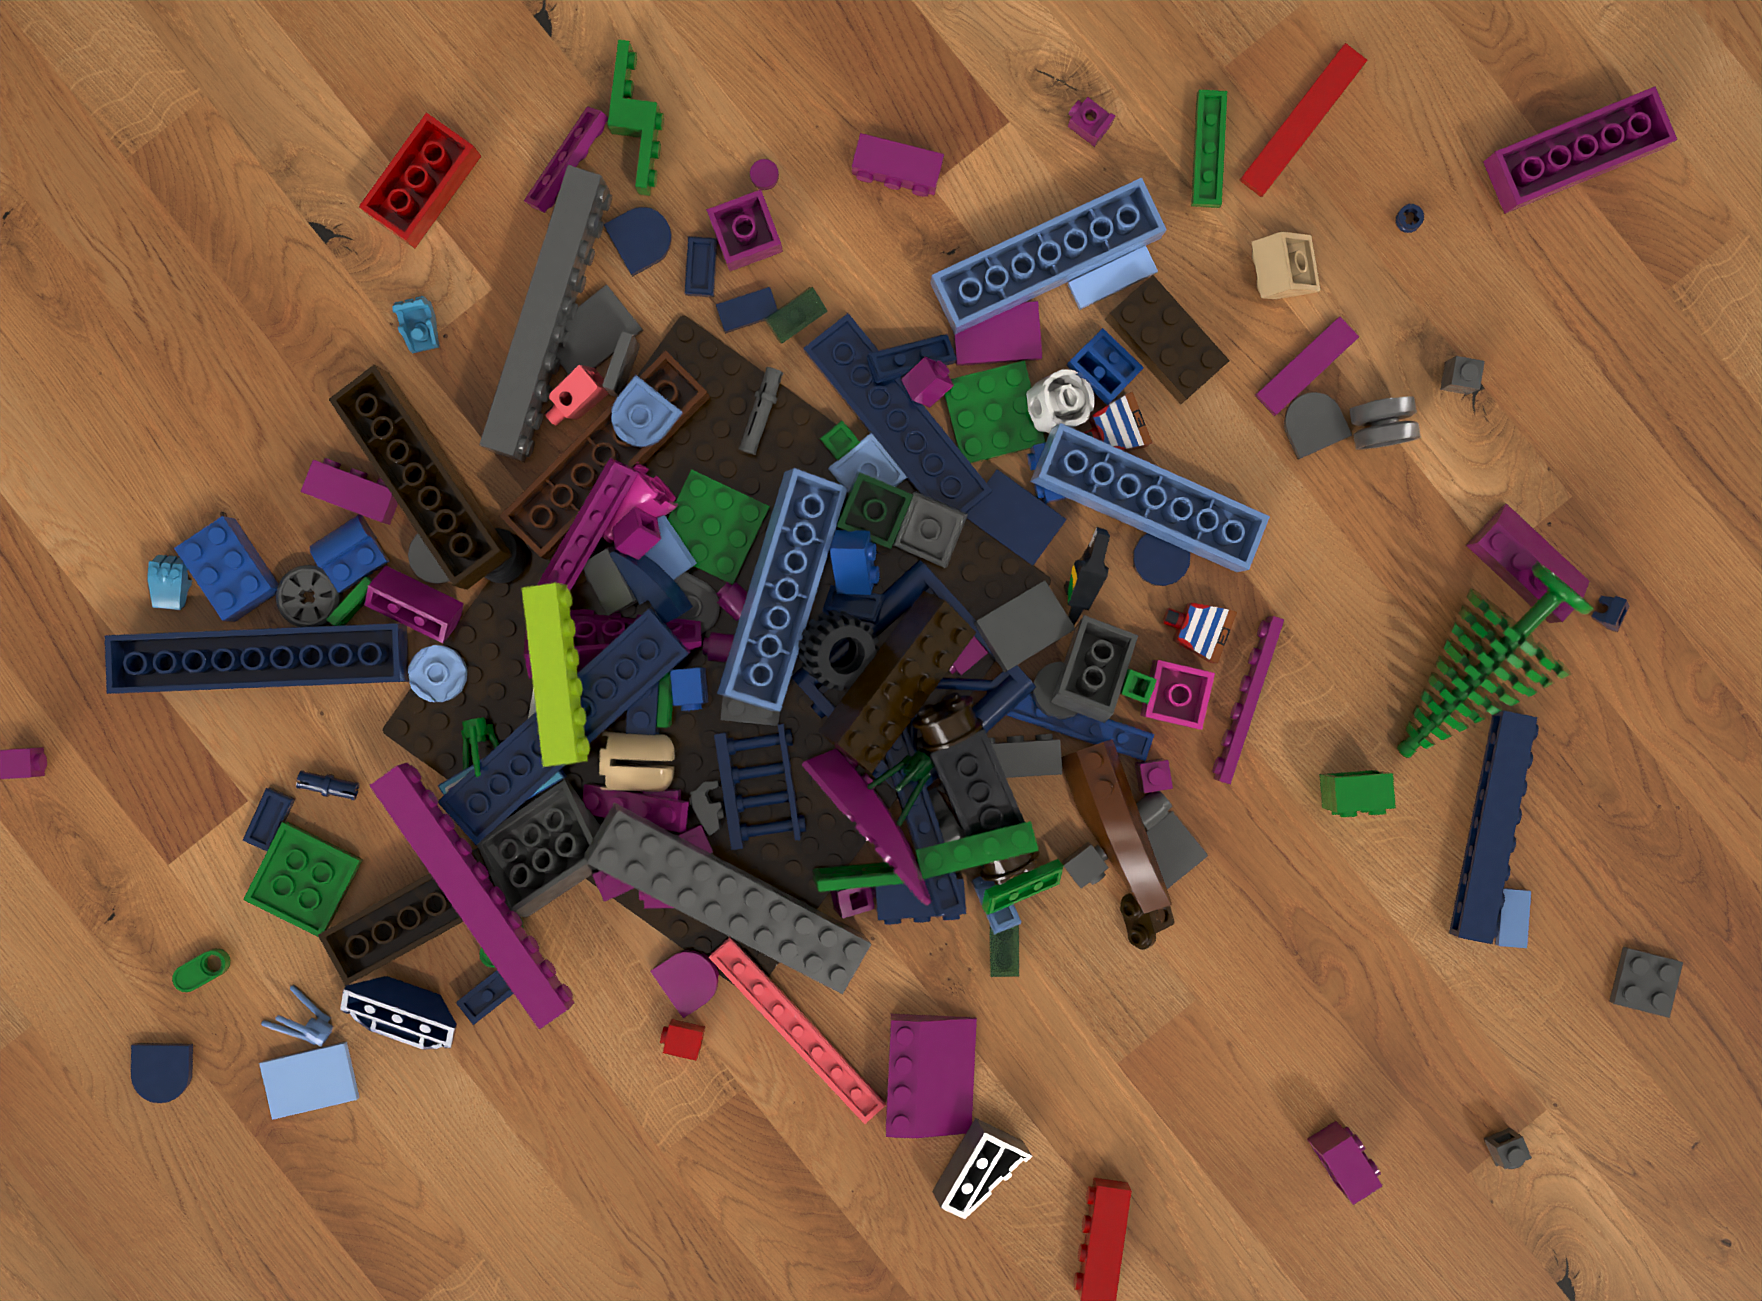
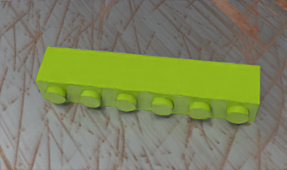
[522,583,590,767]

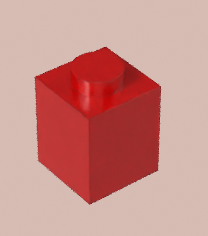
[660,1019,706,1061]

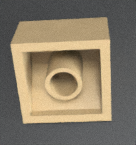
[1252,232,1321,299]

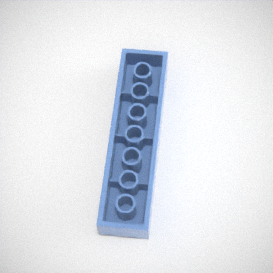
[930,178,1167,335]
[1030,423,1270,572]
[717,468,848,712]

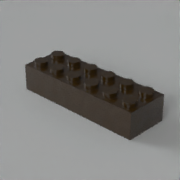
[818,591,977,773]
[318,848,495,986]

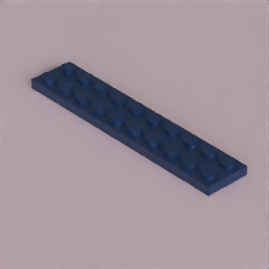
[438,608,690,845]

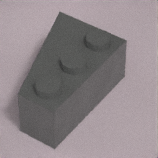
[932,1118,1032,1219]

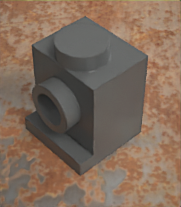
[1484,1128,1532,1169]

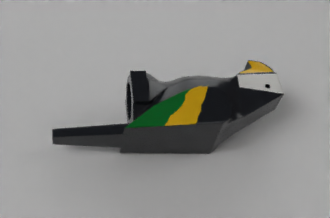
[1064,527,1110,625]

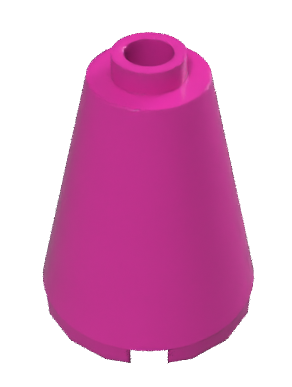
[602,464,678,543]

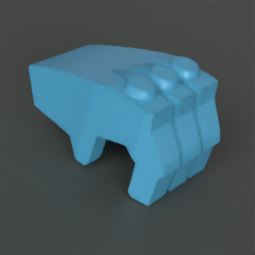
[392,296,440,353]
[147,555,192,610]

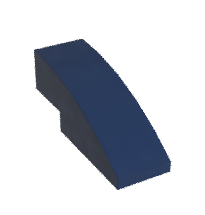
[609,550,693,624]

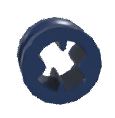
[1396,204,1424,233]

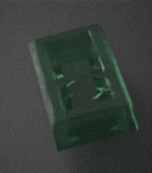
[764,287,828,343]

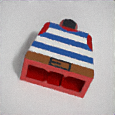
[1082,392,1153,452]
[1162,602,1237,664]

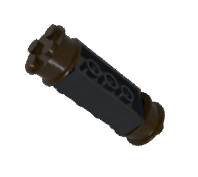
[912,692,1040,885]

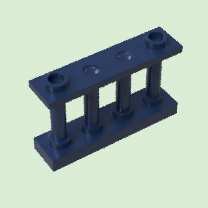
[714,723,806,850]

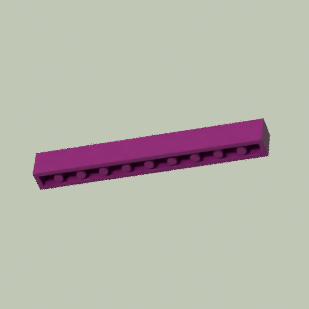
[369,762,575,1030]

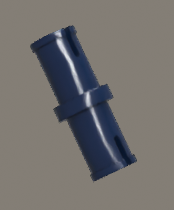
[296,770,360,801]

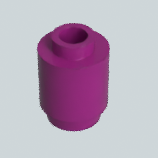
[716,582,748,621]
[703,632,735,663]

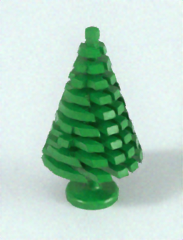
[1397,562,1594,758]

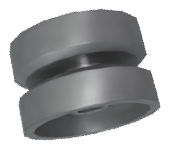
[1349,397,1421,450]

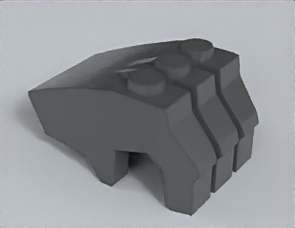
[689,780,725,836]

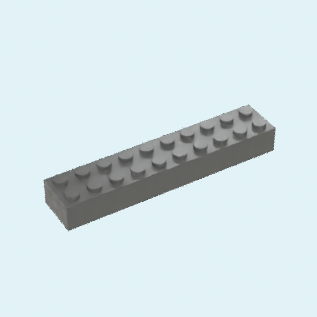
[479,165,612,463]
[584,803,871,994]

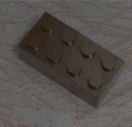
[1105,275,1230,404]

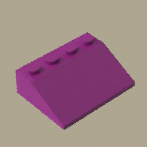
[885,1013,977,1138]

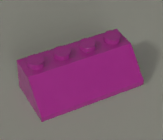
[1466,503,1590,623]

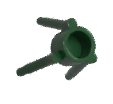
[867,751,934,826]

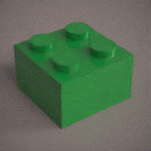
[1319,770,1396,817]

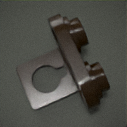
[1120,893,1175,950]

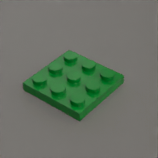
[944,361,1045,464]
[668,469,770,585]
[243,821,363,937]

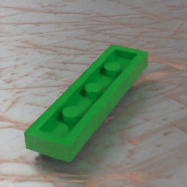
[1191,89,1228,208]
[916,821,1039,879]

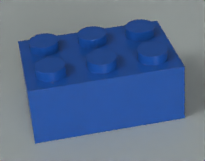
[174,516,279,622]

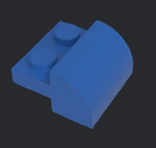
[1066,328,1144,406]
[310,514,390,593]

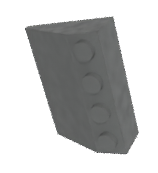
[477,780,601,918]

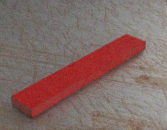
[1239,43,1368,198]

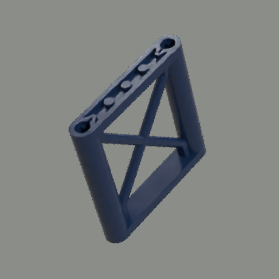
[791,560,1036,792]

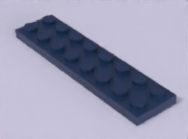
[803,313,993,513]

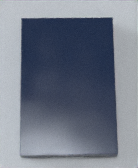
[967,469,1067,566]

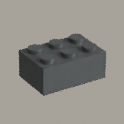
[1050,615,1138,723]

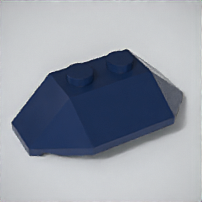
[340,976,457,1050]

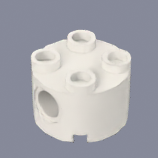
[1026,369,1095,433]

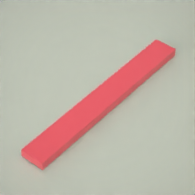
[709,937,886,1124]

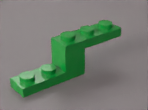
[608,40,664,196]

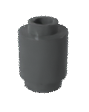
[1136,791,1173,831]

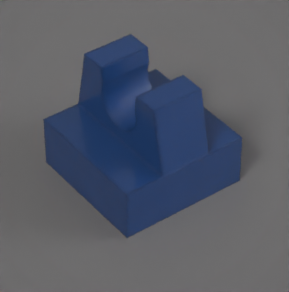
[1591,596,1630,633]

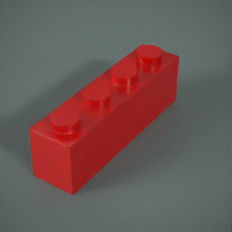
[1074,1177,1132,1301]

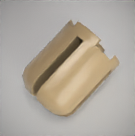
[599,732,675,792]

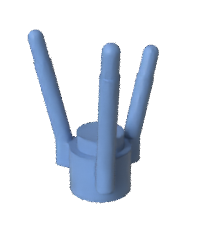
[261,985,334,1047]

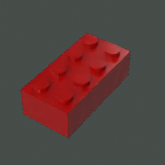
[359,112,481,249]

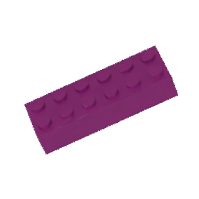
[1483,86,1678,214]

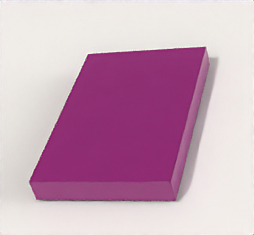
[954,301,1042,366]

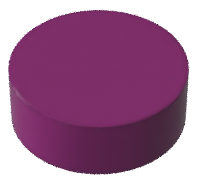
[750,159,779,190]

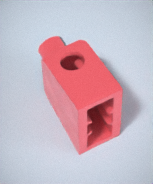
[544,365,609,426]

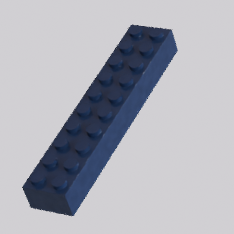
[105,623,409,694]

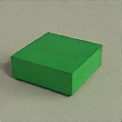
[820,420,860,461]

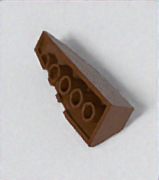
[1061,739,1172,913]

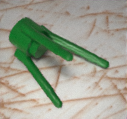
[461,717,500,777]

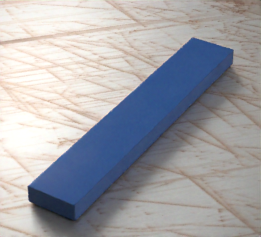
[986,691,1154,761]

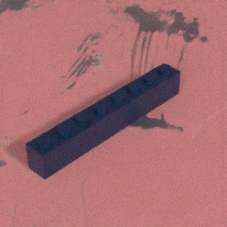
[1449,710,1539,944]

